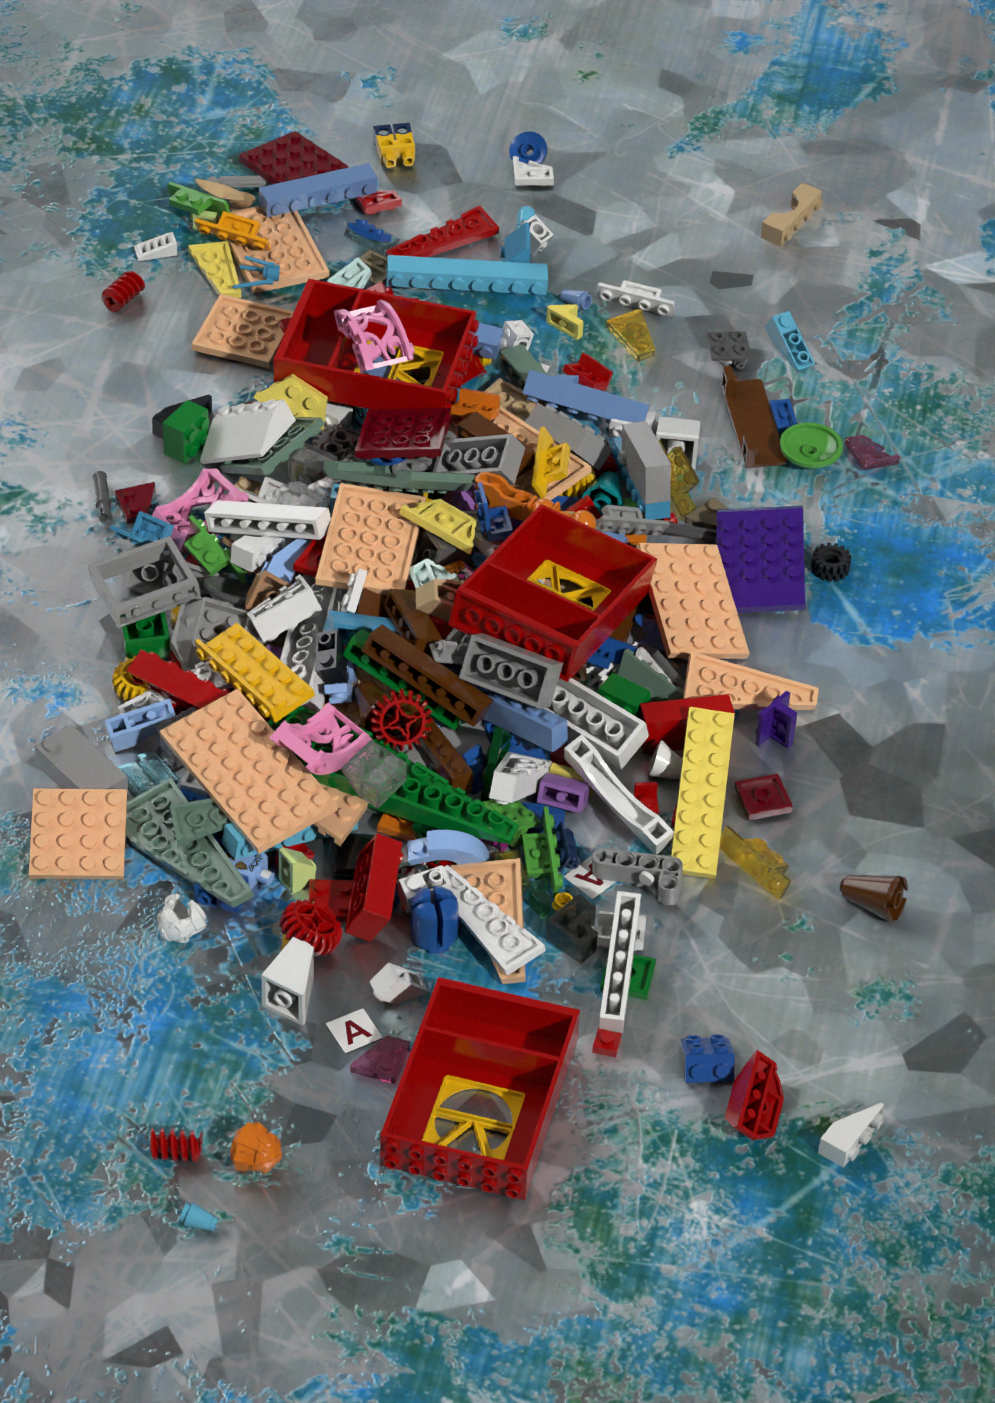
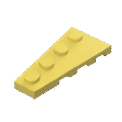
[188,241,241,298]

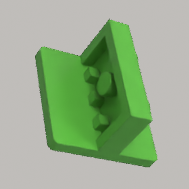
[483,799,541,848]

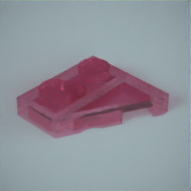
[844,435,900,470]
[350,1035,411,1084]

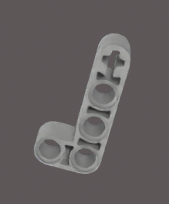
[592,848,683,905]

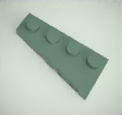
[618,648,684,702]
[170,798,232,846]

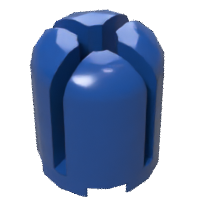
[411,886,459,954]

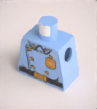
[225,850,274,890]

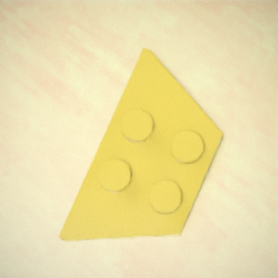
[253,374,328,437]
[399,499,477,554]

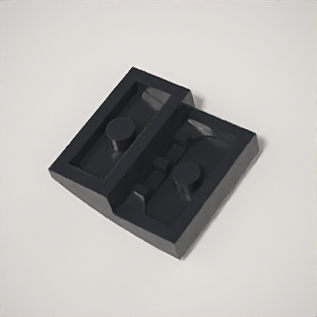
[330,833,374,878]

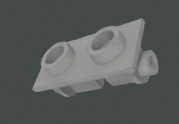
[429,640,469,665]

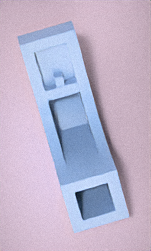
[324,649,357,704]
[408,830,489,866]

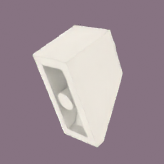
[369,962,429,1005]

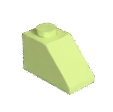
[279,847,317,895]

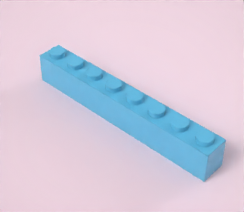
[386,255,548,295]

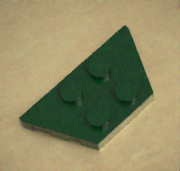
[480,726,512,802]

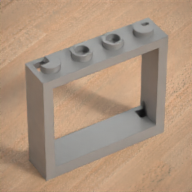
[88,536,201,628]

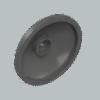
[204,576,252,608]

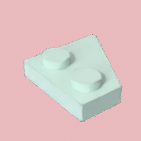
[327,258,372,289]
[409,558,460,588]

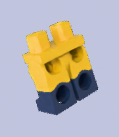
[373,122,415,168]

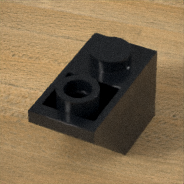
[315,629,347,685]

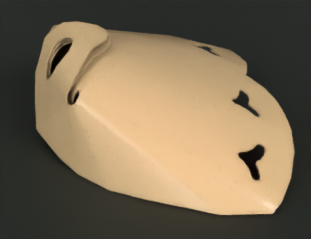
[195,179,256,211]

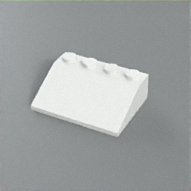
[200,399,296,464]

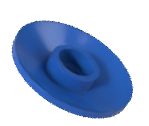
[509,131,548,164]

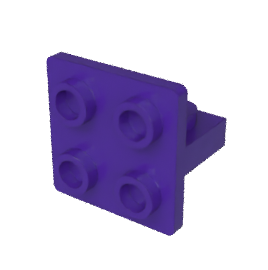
[755,691,797,749]

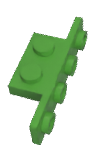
[167,182,230,216]
[184,515,247,584]
[521,806,563,896]

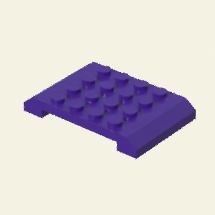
[717,506,806,613]

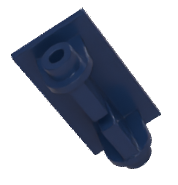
[552,822,581,872]

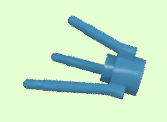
[232,256,280,289]

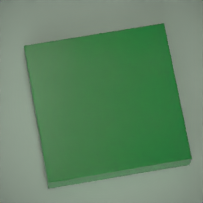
[600,954,656,1000]

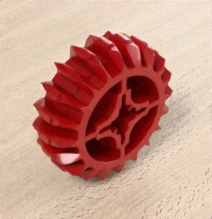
[370,689,433,751]
[279,899,343,956]

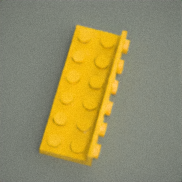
[194,623,315,723]

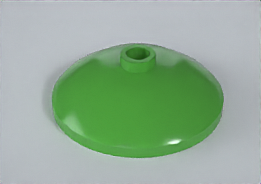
[780,423,843,469]

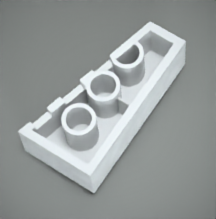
[489,752,552,804]

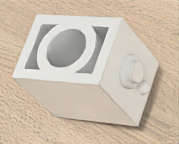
[521,215,554,256]
[500,320,534,351]
[324,401,353,430]

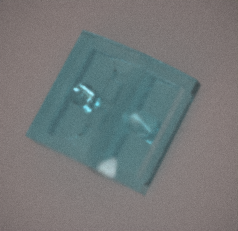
[344,223,400,252]
[117,751,180,798]

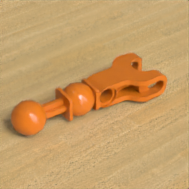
[475,472,597,529]

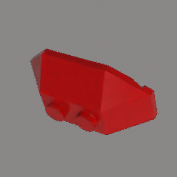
[724,1050,784,1141]

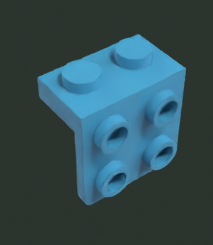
[110,511,175,546]

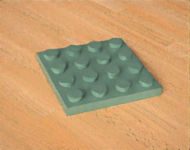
[219,417,325,476]

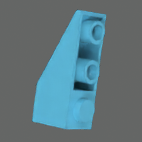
[764,311,815,371]

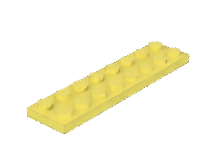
[671,707,735,879]

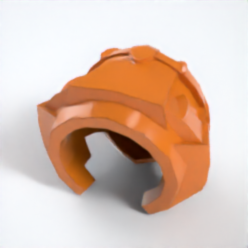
[230,1122,282,1174]

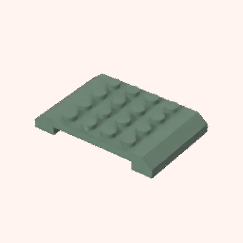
[323,460,475,494]

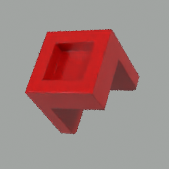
[462,355,487,385]

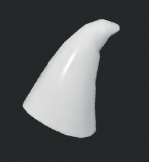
[648,740,683,780]

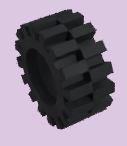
[811,543,851,582]

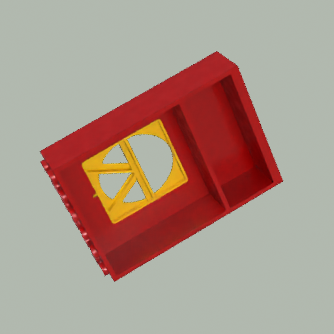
[274,278,479,410]
[448,504,658,682]
[380,977,580,1200]

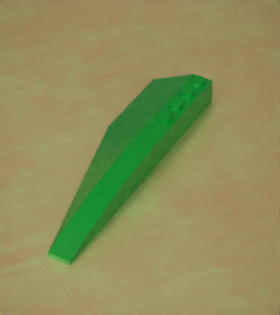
[268,706,519,844]

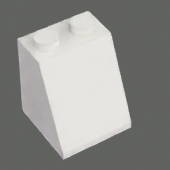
[656,417,701,470]
[261,937,314,1026]

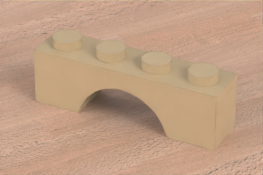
[761,183,823,246]

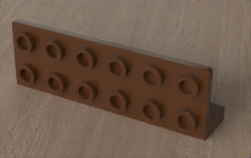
[721,366,787,468]

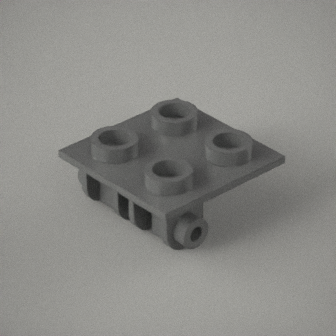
[705,331,752,369]

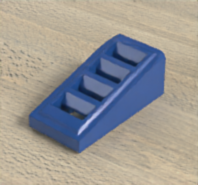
[462,744,486,795]

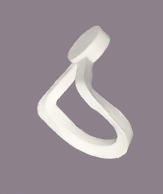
[635,871,658,896]

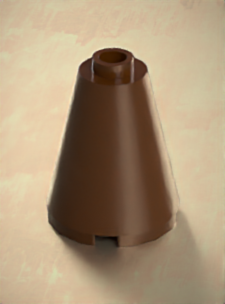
[354,681,404,740]
[839,875,908,922]

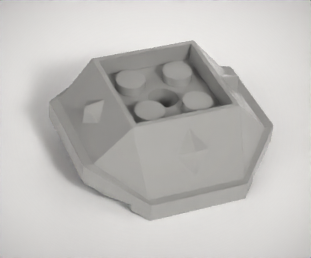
[170,597,263,671]

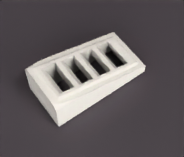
[134,232,177,261]

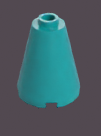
[581,471,623,516]

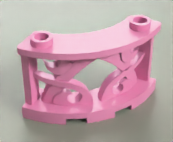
[334,300,414,371]
[152,469,249,553]
[269,702,373,775]

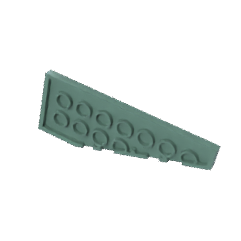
[126,777,254,908]

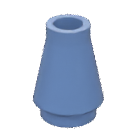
[561,289,592,311]

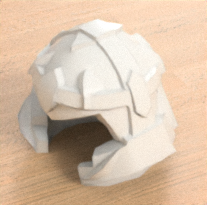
[157,894,207,943]

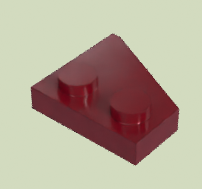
[115,482,156,525]

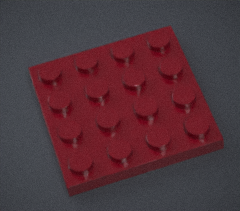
[238,131,349,184]
[355,408,452,460]

